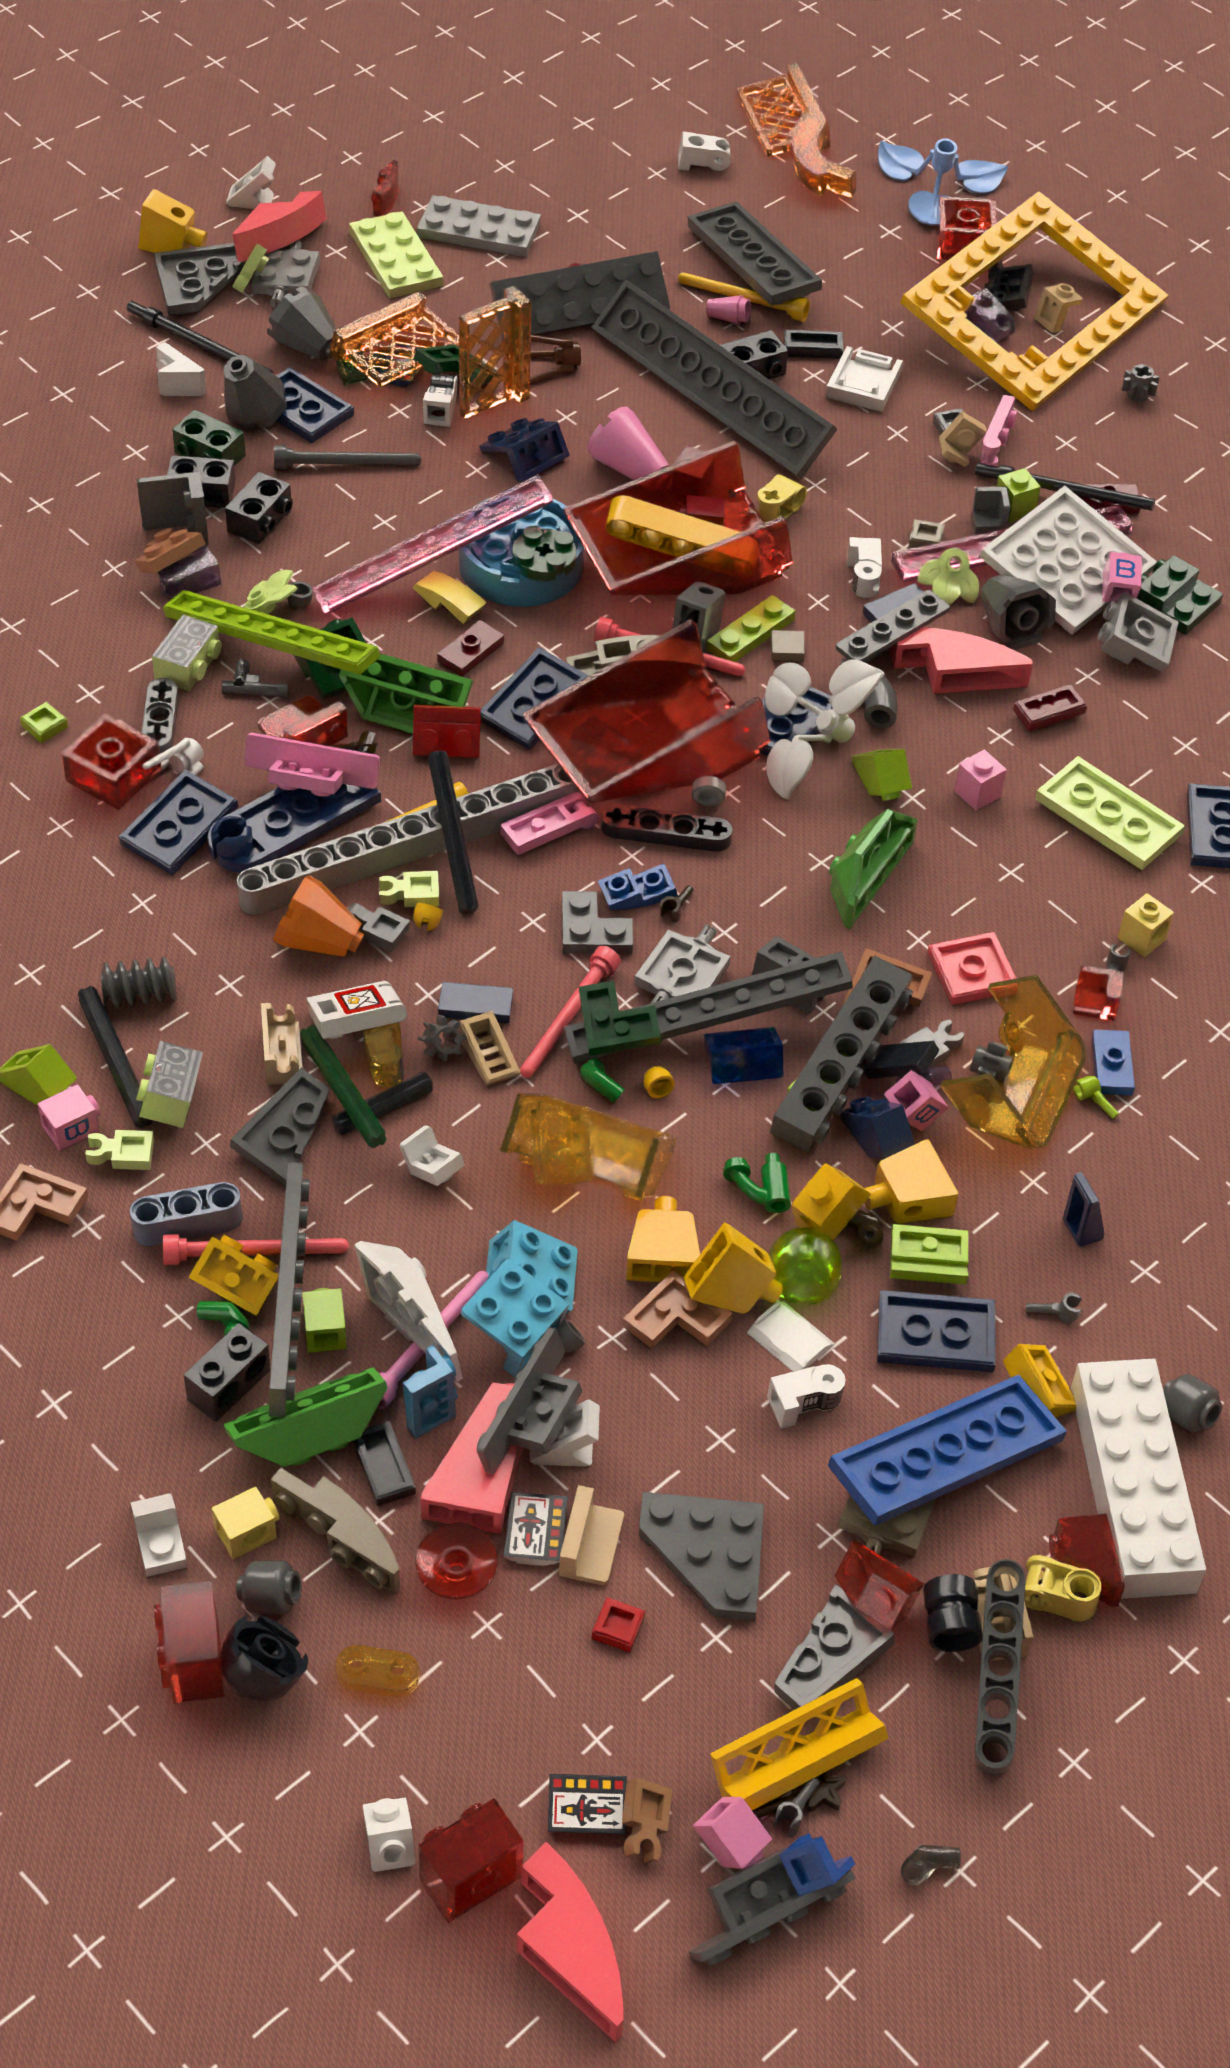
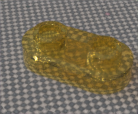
[335,1645,420,1698]

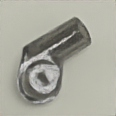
[901,1845,961,1886]

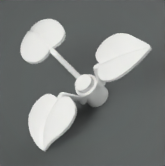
[765,660,885,800]

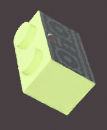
[152,615,222,691]
[136,1041,203,1128]

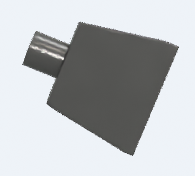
[671,582,726,653]

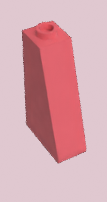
[421,1382,522,1534]

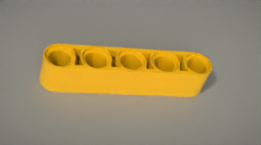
[606,496,758,577]

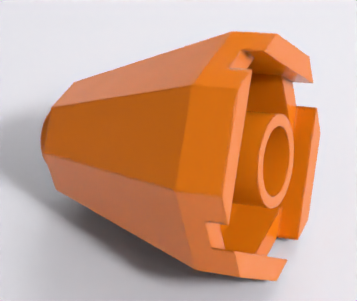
[273,875,364,957]

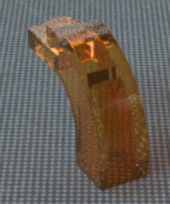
[792,112,856,198]

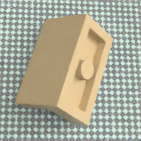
[559,1485,624,1586]

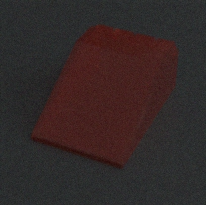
[563,441,793,596]
[522,619,771,803]

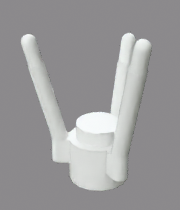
[137,738,204,784]

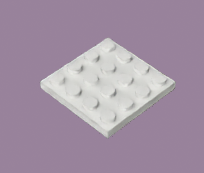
[980,486,1157,635]

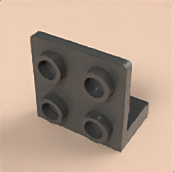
[137,472,209,545]

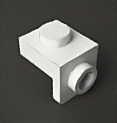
[400,1125,465,1186]
[363,1798,416,1872]

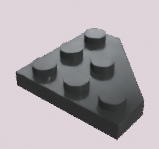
[154,243,245,316]
[639,1492,764,1621]

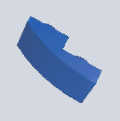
[598,863,678,910]

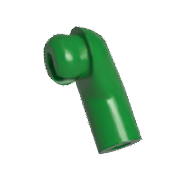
[580,1058,625,1103]
[196,1301,250,1335]

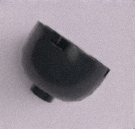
[220,1616,308,1702]

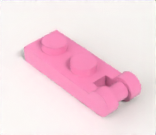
[979,395,1018,466]
[500,792,599,855]

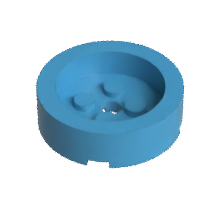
[458,493,585,607]

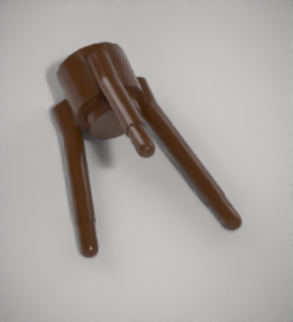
[515,335,581,387]

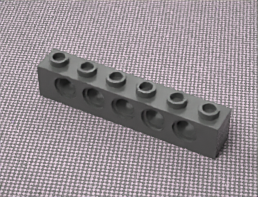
[770,956,914,1154]

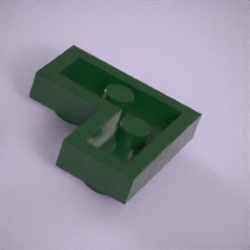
[413,344,497,386]
[578,981,662,1056]

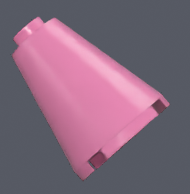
[587,406,671,490]

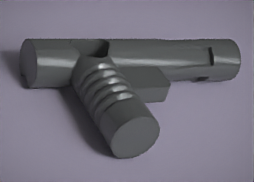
[222,659,289,697]

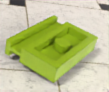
[890,1224,968,1285]

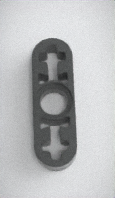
[141,678,179,758]

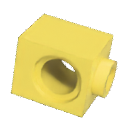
[1118,893,1174,958]
[212,1486,280,1560]

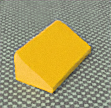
[1003,1344,1076,1417]

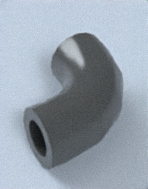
[841,658,898,729]

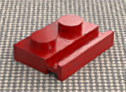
[412,705,481,757]

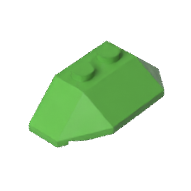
[339,653,473,734]
[829,809,918,929]
[223,1367,388,1467]

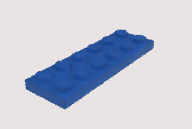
[828,1374,1067,1526]

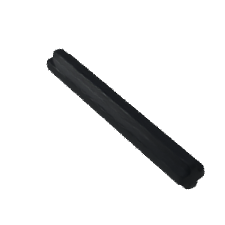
[428,751,479,914]
[78,986,153,1128]

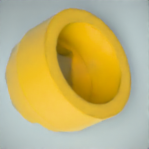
[413,903,443,931]
[643,1066,675,1099]

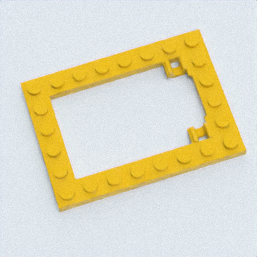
[900,191,1168,412]

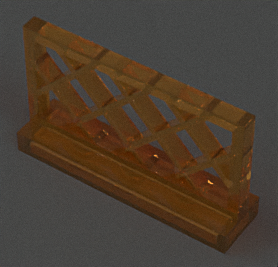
[736,63,831,157]
[459,286,531,418]
[329,291,465,387]

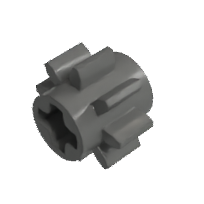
[1121,364,1160,402]
[418,1015,466,1062]
[970,1041,1014,1088]

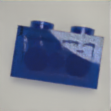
[704,1027,784,1084]

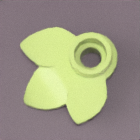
[917,548,979,605]
[244,570,297,614]

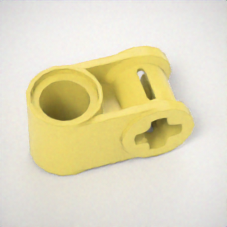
[754,474,807,529]
[1024,1555,1101,1622]

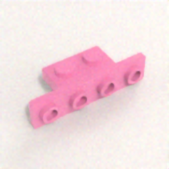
[245,733,380,796]

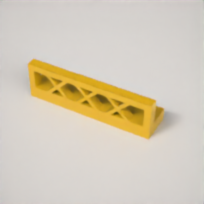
[710,1678,889,1810]

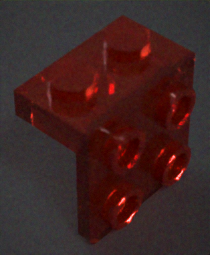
[258,696,348,746]

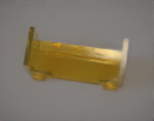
[940,975,1086,1149]
[500,1093,678,1201]

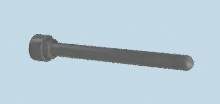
[274,445,422,470]

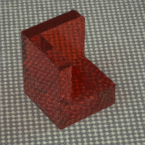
[1073,965,1124,1021]

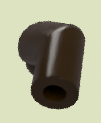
[846,1210,883,1248]

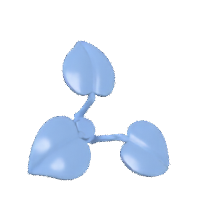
[878,139,1008,226]

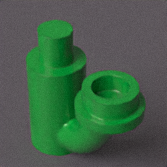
[723,1153,791,1213]

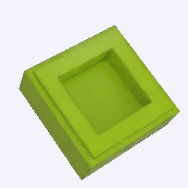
[20,702,68,743]

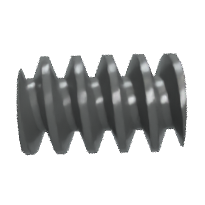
[101,957,177,1008]

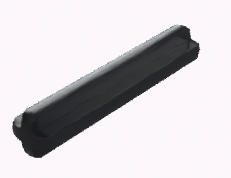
[333,1072,433,1135]

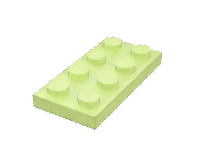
[349,211,443,299]
[1035,756,1185,870]

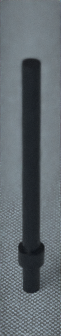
[126,300,273,373]
[975,463,1155,511]

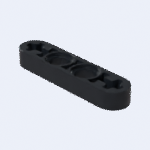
[601,804,733,852]

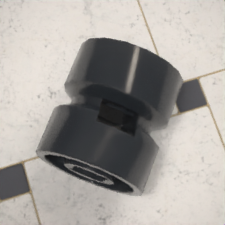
[923,1574,983,1652]

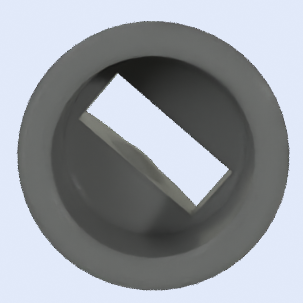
[287,581,313,609]
[555,1319,586,1354]

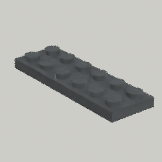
[687,201,822,306]
[490,251,670,342]

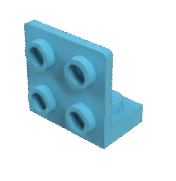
[486,1220,578,1314]
[461,1259,569,1377]

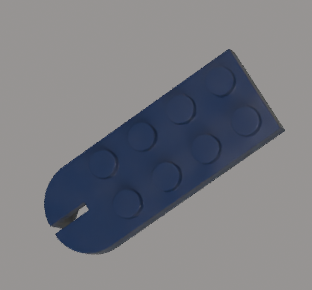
[208,784,381,873]

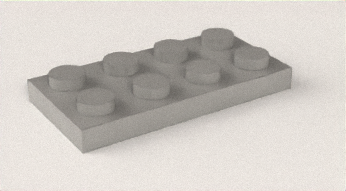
[417,195,541,257]

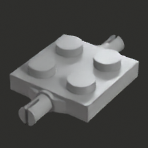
[251,240,321,309]
[634,924,731,1003]

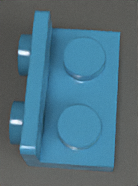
[403,1345,458,1439]

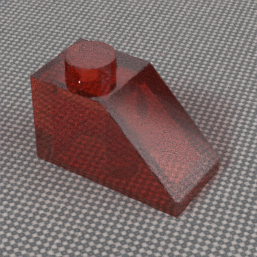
[1049,1513,1125,1607]
[835,1540,925,1630]

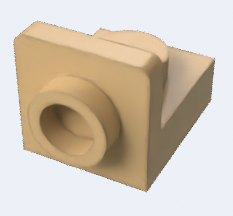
[1034,283,1083,333]
[939,411,987,467]

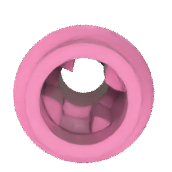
[706,295,751,325]

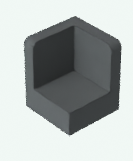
[971,487,1010,536]

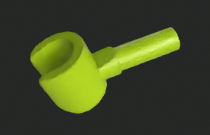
[1073,1076,1119,1119]

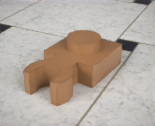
[622,1777,672,1863]

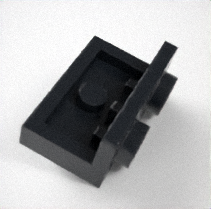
[984,259,1034,312]

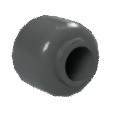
[1163,1374,1223,1433]
[236,1560,302,1615]

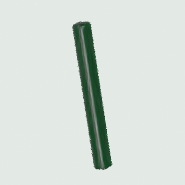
[300,1025,387,1148]

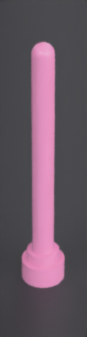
[377,1271,488,1409]

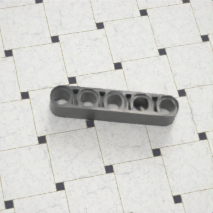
[975,1559,1026,1776]

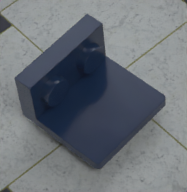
[479,418,570,481]

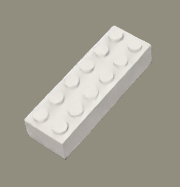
[1071,1359,1206,1599]

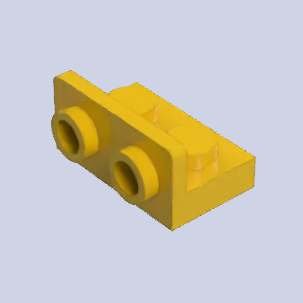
[188,1234,279,1316]

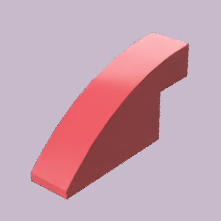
[232,191,327,262]
[889,627,1033,694]
[517,1842,624,2043]

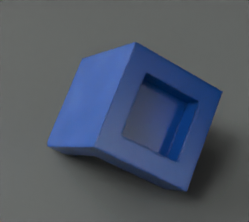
[779,1833,855,1896]

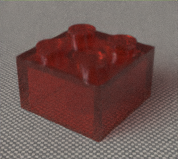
[935,196,997,261]
[61,713,162,810]
[154,1580,225,1704]
[418,1798,524,1923]

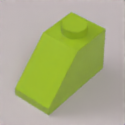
[851,749,912,801]
[0,1044,77,1105]

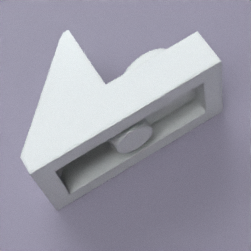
[226,156,276,209]
[156,342,207,396]
[530,1399,600,1467]
[131,1493,188,1577]

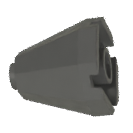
[267,286,341,361]
[224,354,287,431]
[981,575,1056,650]

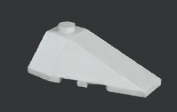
[354,1241,463,1383]

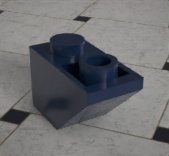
[840,1096,915,1159]

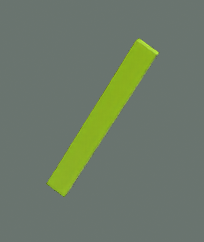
[163,590,381,675]

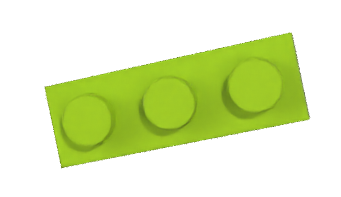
[706,595,796,662]

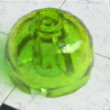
[769,1227,843,1304]

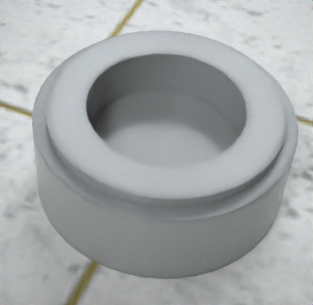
[692,776,726,806]

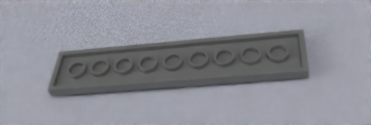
[591,279,838,479]

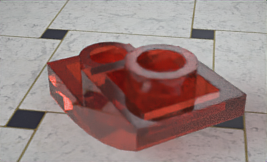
[371,160,399,217]

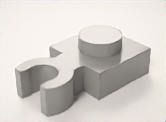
[899,1020,965,1072]

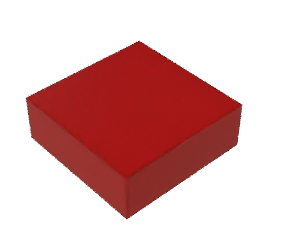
[591,1597,646,1653]

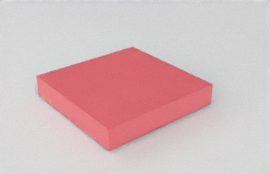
[927,932,1019,1005]

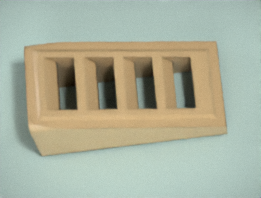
[457,1011,521,1086]

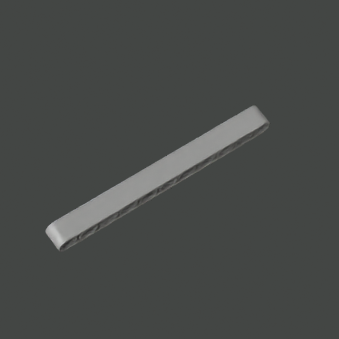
[237,761,583,915]

